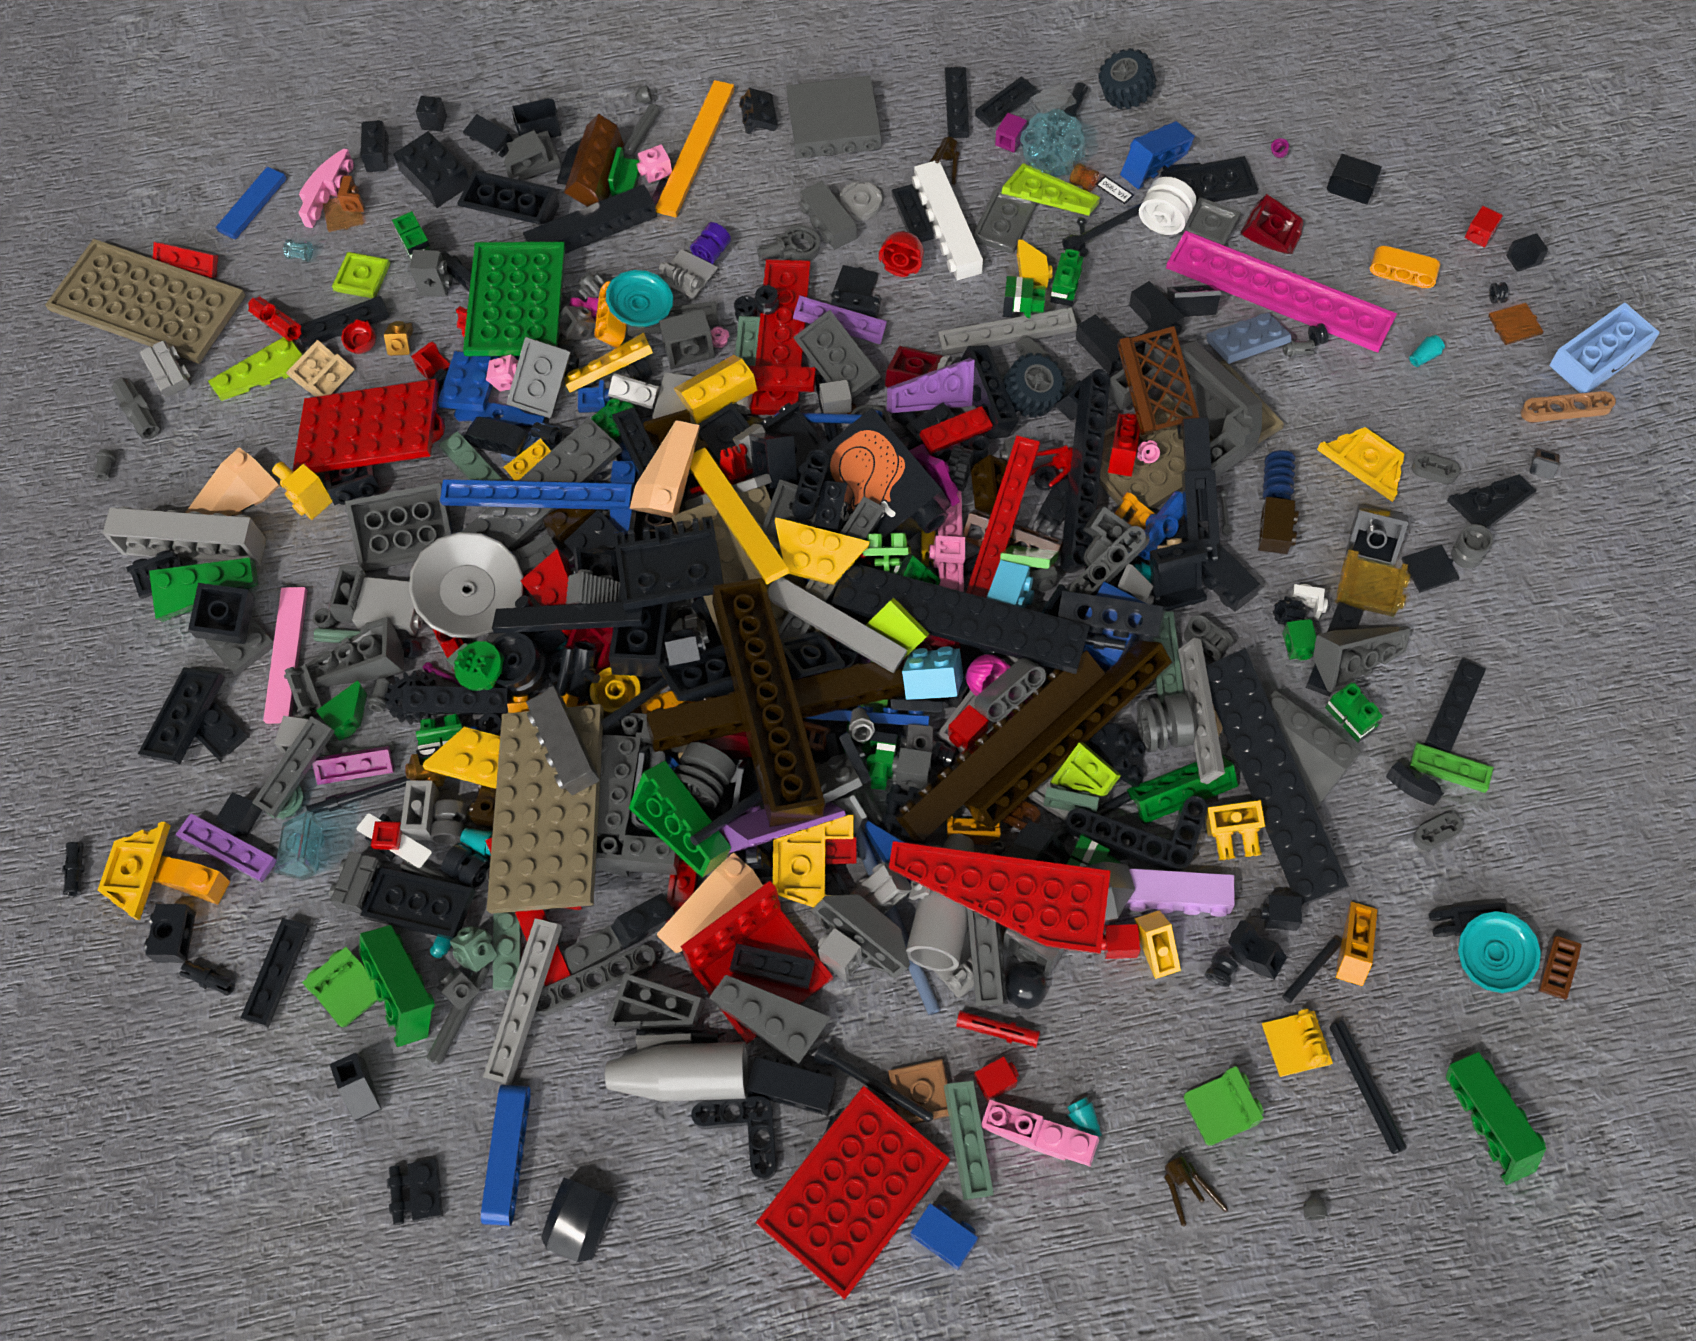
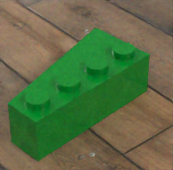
[149,557,259,622]
[628,760,731,878]
[358,925,435,1047]
[1446,1052,1546,1185]

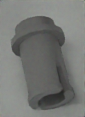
[1283,339,1315,358]
[93,449,116,481]
[367,679,392,712]

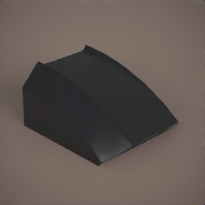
[541,1178,618,1262]

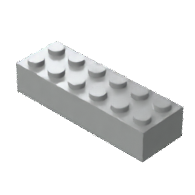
[102,506,267,565]

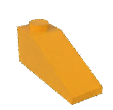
[153,855,231,905]
[1336,901,1377,986]

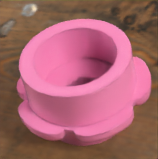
[710,326,729,348]
[1137,440,1160,463]

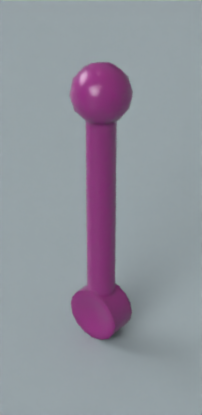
[423,662,464,687]

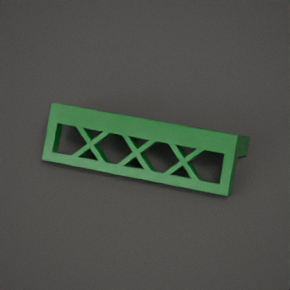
[1127,755,1238,824]

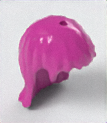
[966,654,1029,716]

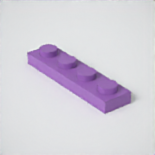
[793,296,887,344]
[175,813,277,883]

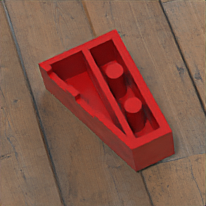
[520,549,572,637]

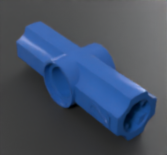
[1138,491,1184,560]

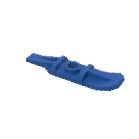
[454,402,545,426]

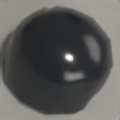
[1006,964,1047,1009]

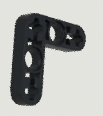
[691,1096,777,1181]

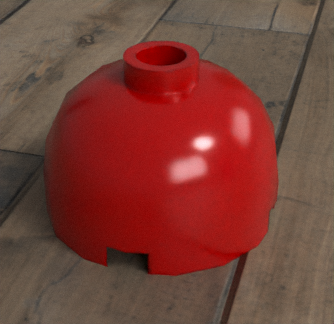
[879,231,924,277]

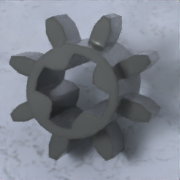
[578,271,605,299]

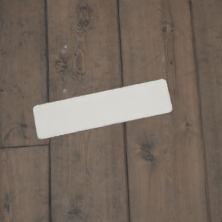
[357,814,432,868]

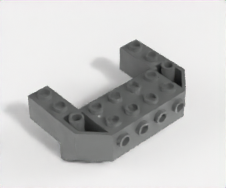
[1109,339,1262,478]
[596,713,687,877]

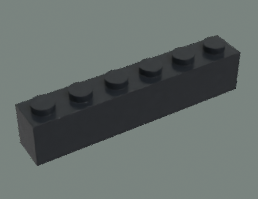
[522,184,657,254]

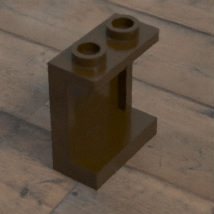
[643,409,709,452]

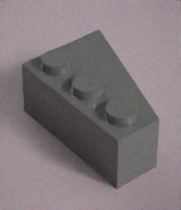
[606,973,706,1029]

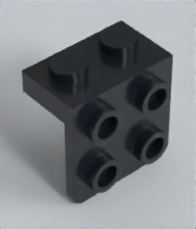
[1089,723,1145,787]

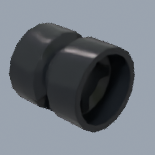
[441,843,490,890]

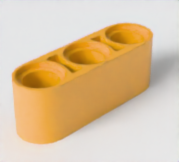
[1370,246,1440,288]
[595,281,626,348]

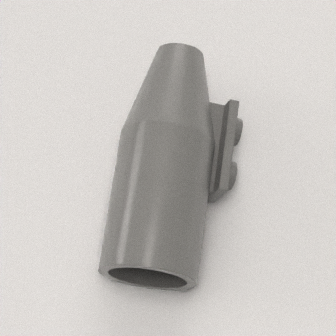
[906,834,974,971]
[605,1032,749,1102]

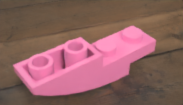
[298,149,354,228]
[981,1100,1099,1167]

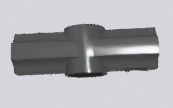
[112,377,160,439]

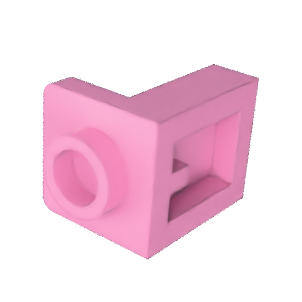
[929,536,965,568]

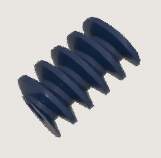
[1263,450,1296,500]

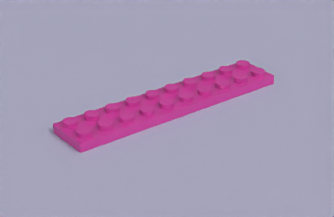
[1166,231,1397,353]

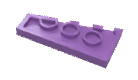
[887,358,975,413]

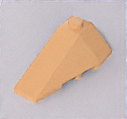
[630,420,700,518]
[185,447,280,516]
[657,852,763,953]

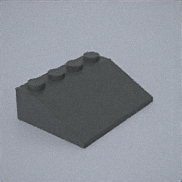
[345,483,453,572]
[1224,690,1361,809]

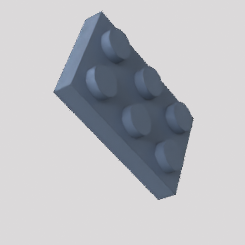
[1206,312,1291,364]

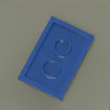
[438,351,499,412]

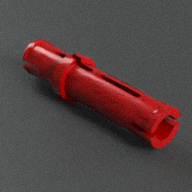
[956,1010,1040,1048]

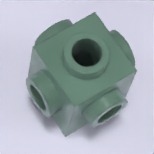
[450,926,497,972]

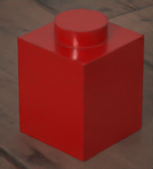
[1465,206,1503,248]
[948,705,988,750]
[1101,924,1140,959]
[974,1057,1019,1103]

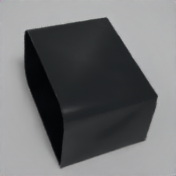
[511,98,561,138]
[1327,154,1382,205]

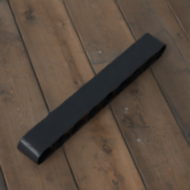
[1060,369,1110,573]

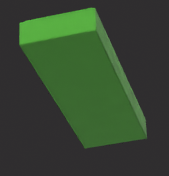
[1409,743,1494,793]

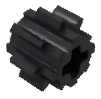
[1273,596,1307,627]

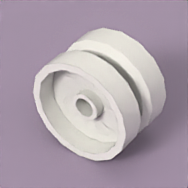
[1139,177,1196,235]

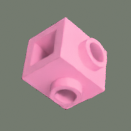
[637,144,672,183]
[486,354,518,392]

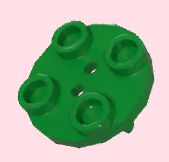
[591,398,637,443]
[454,641,504,691]

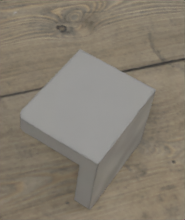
[819,380,852,414]

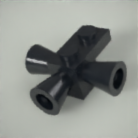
[892,402,956,462]

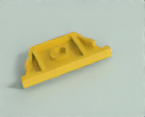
[1317,427,1404,502]
[775,517,870,585]
[423,727,500,789]
[98,822,171,920]

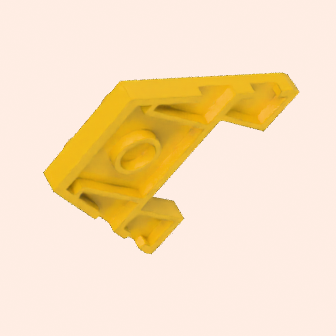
[773,815,854,907]

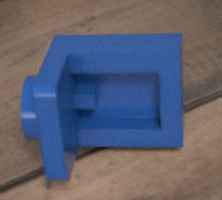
[578,380,611,413]

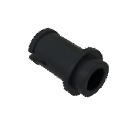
[531,422,562,445]

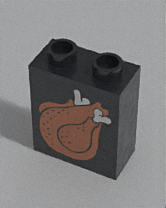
[797,407,951,567]

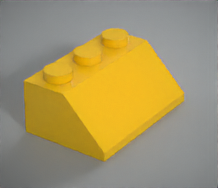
[674,355,757,424]

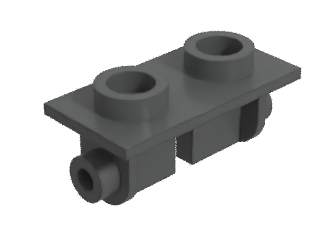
[284,664,322,718]

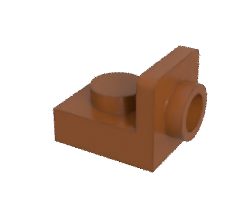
[337,176,365,212]

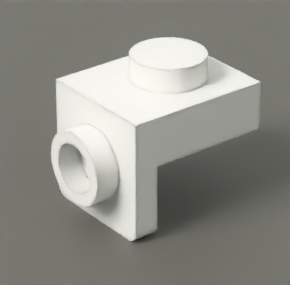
[1290,584,1328,621]

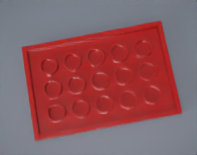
[292,379,439,473]
[755,1086,951,1300]

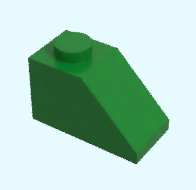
[316,680,367,741]

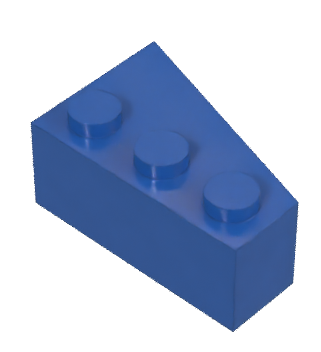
[1120,121,1195,190]

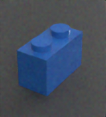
[911,1203,978,1270]

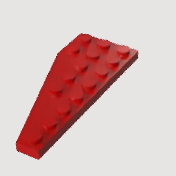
[889,841,1111,954]

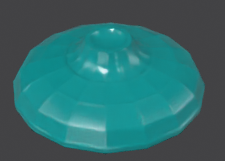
[606,270,673,328]
[1458,911,1541,993]

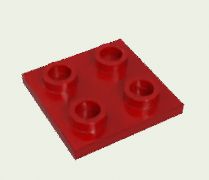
[690,443,753,495]

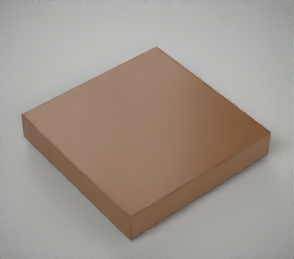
[888,1059,949,1125]

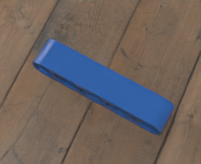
[481,1085,531,1226]

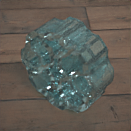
[1020,109,1086,177]

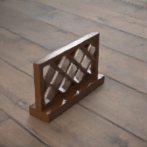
[1117,326,1200,436]

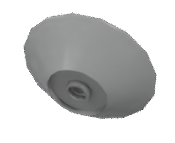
[409,532,524,638]

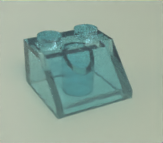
[274,811,324,880]

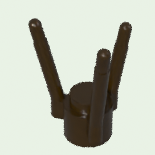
[929,137,960,185]
[1164,1156,1228,1227]

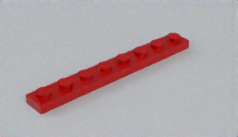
[966,435,1040,598]

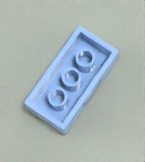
[1549,302,1660,393]

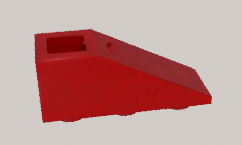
[1108,413,1140,477]

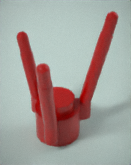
[1030,445,1073,487]

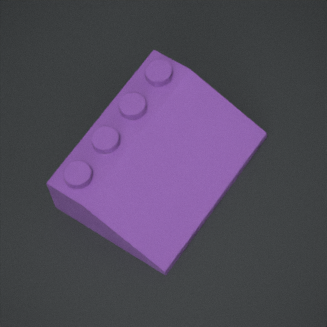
[719,802,846,854]

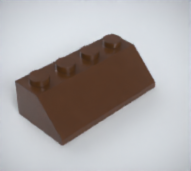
[564,114,624,207]

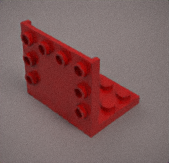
[681,881,833,1045]

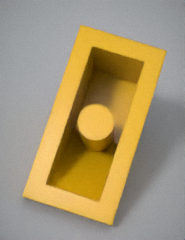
[1017,240,1052,288]
[1134,910,1181,979]

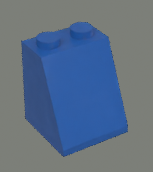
[1083,582,1147,670]

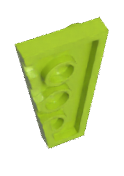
[1002,163,1100,216]
[208,337,302,401]

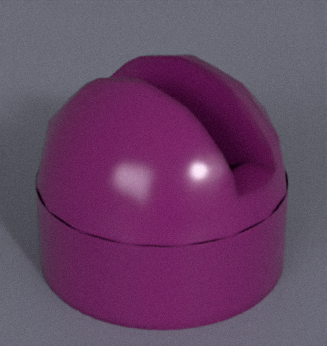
[1271,138,1289,158]

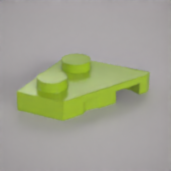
[1050,742,1121,796]

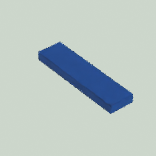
[216,167,286,240]

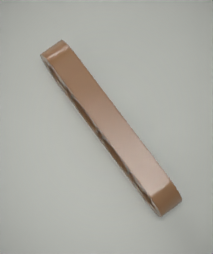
[1520,391,1616,422]

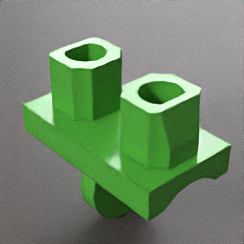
[863,533,911,572]

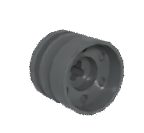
[1137,693,1194,752]
[674,742,736,810]

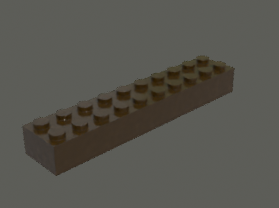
[712,578,825,827]

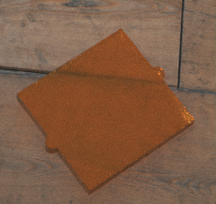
[323,198,364,232]
[1488,303,1543,345]

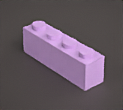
[1125,869,1234,917]

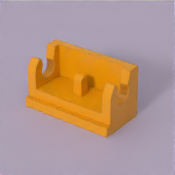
[947,815,1000,845]

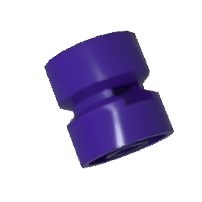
[690,222,731,264]

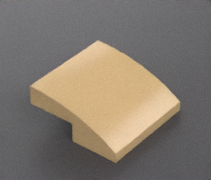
[286,340,355,397]

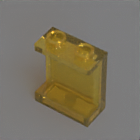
[1335,549,1410,617]

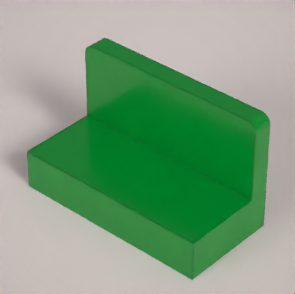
[608,147,640,197]

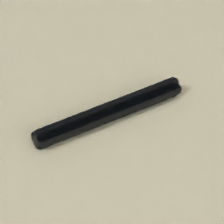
[1330,1020,1407,1154]

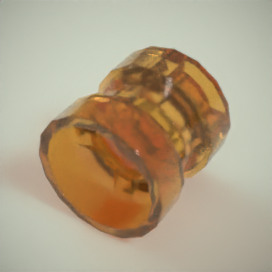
[1069,163,1099,192]

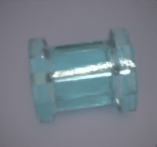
[283,239,313,262]

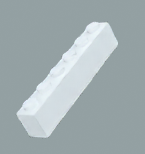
[912,161,983,280]

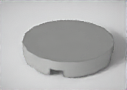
[839,182,882,221]

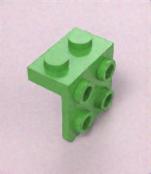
[302,947,378,1027]
[1183,1066,1264,1146]

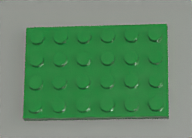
[463,242,565,356]

